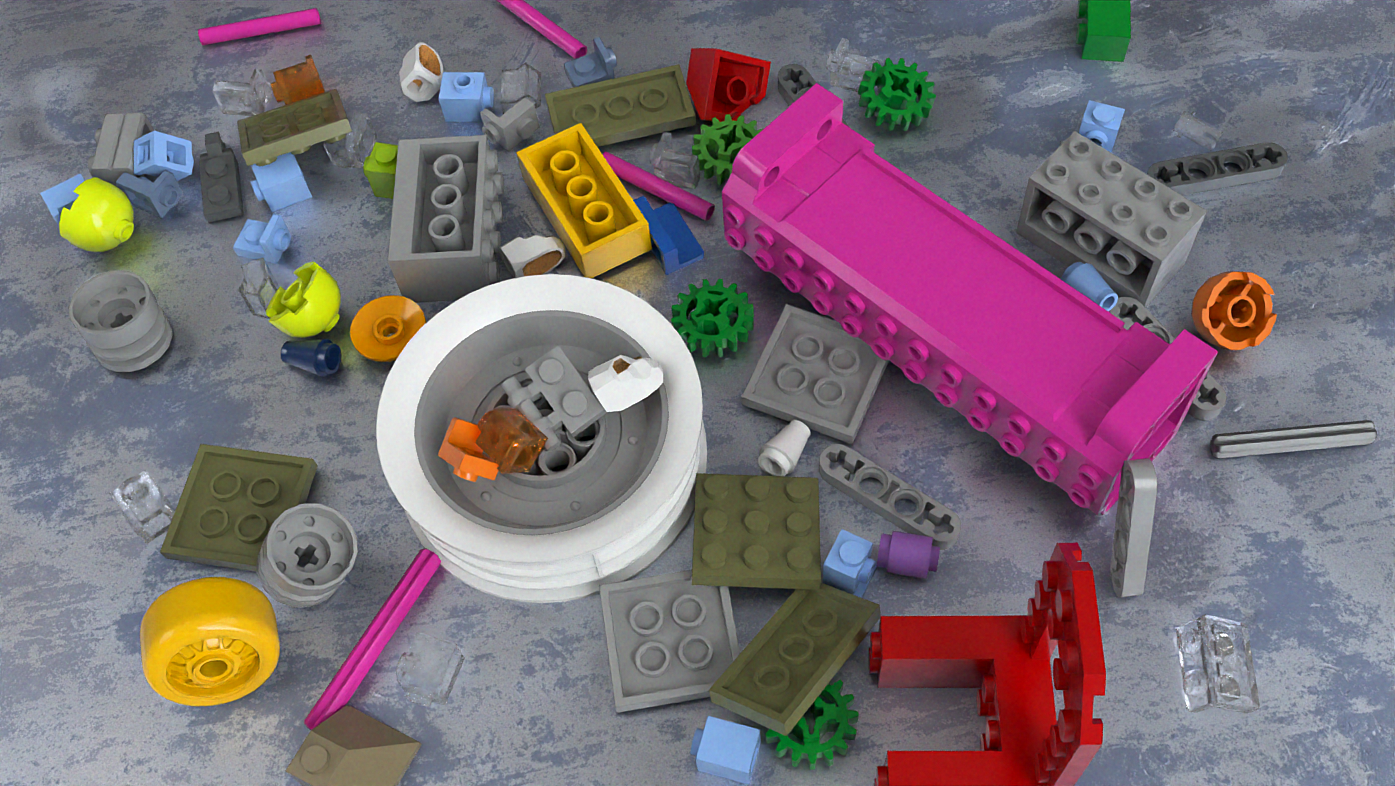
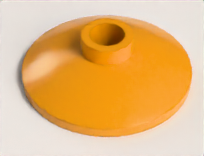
[350,295,426,362]

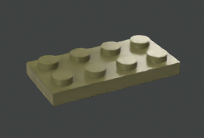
[545,64,696,147]
[709,583,881,736]

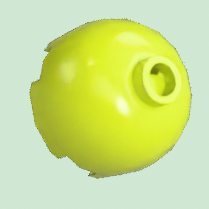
[59,177,134,252]
[266,261,341,338]

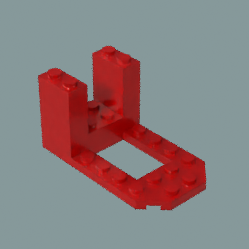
[868,542,1106,786]

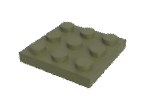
[237,88,352,166]
[160,444,318,572]
[692,473,821,590]

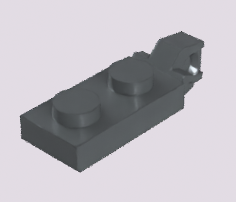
[199,131,244,223]

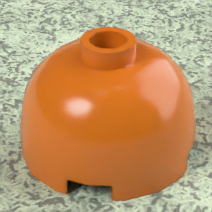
[1191,271,1277,350]

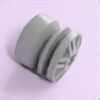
[68,271,173,372]
[256,503,358,608]

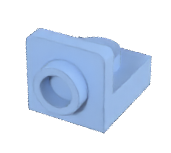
[233,214,291,264]

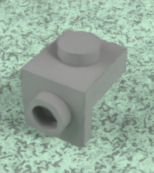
[480,98,540,151]

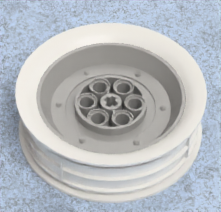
[376,274,707,603]

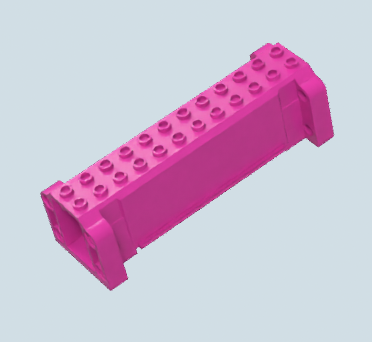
[722,83,1218,515]

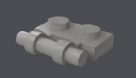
[501,345,607,452]

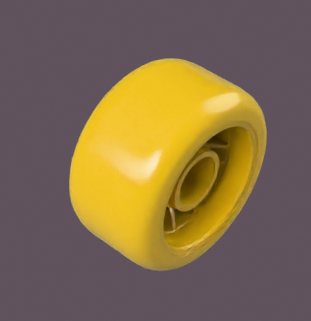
[140,577,280,706]

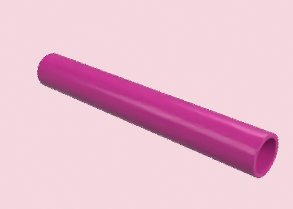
[496,0,588,59]
[198,8,321,46]
[602,152,715,221]

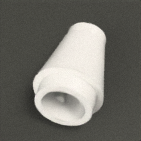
[758,420,811,476]

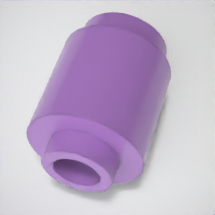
[877,531,940,579]

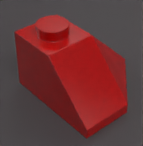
[686,48,771,122]

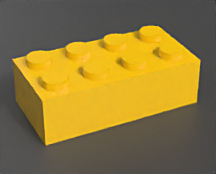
[516,123,652,279]

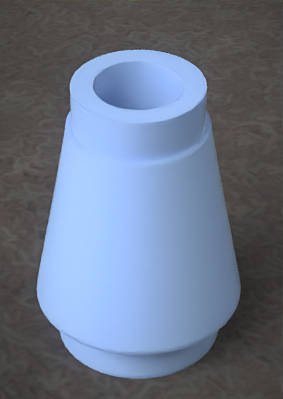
[1061,262,1118,311]

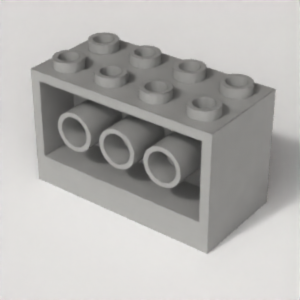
[1016,131,1207,308]
[387,135,504,303]

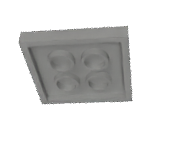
[741,304,889,444]
[599,570,740,713]

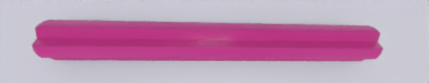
[304,548,441,730]

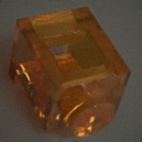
[270,55,325,105]
[475,408,548,474]

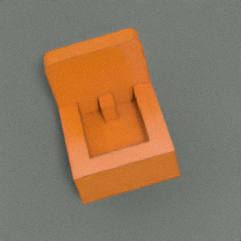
[437,417,501,482]

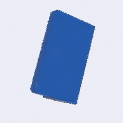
[633,196,704,275]

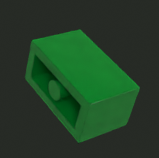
[1076,0,1131,62]

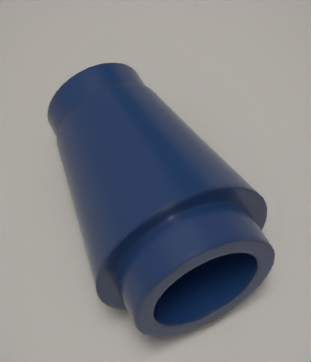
[281,339,342,377]

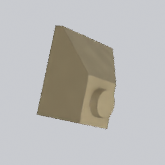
[285,705,422,786]

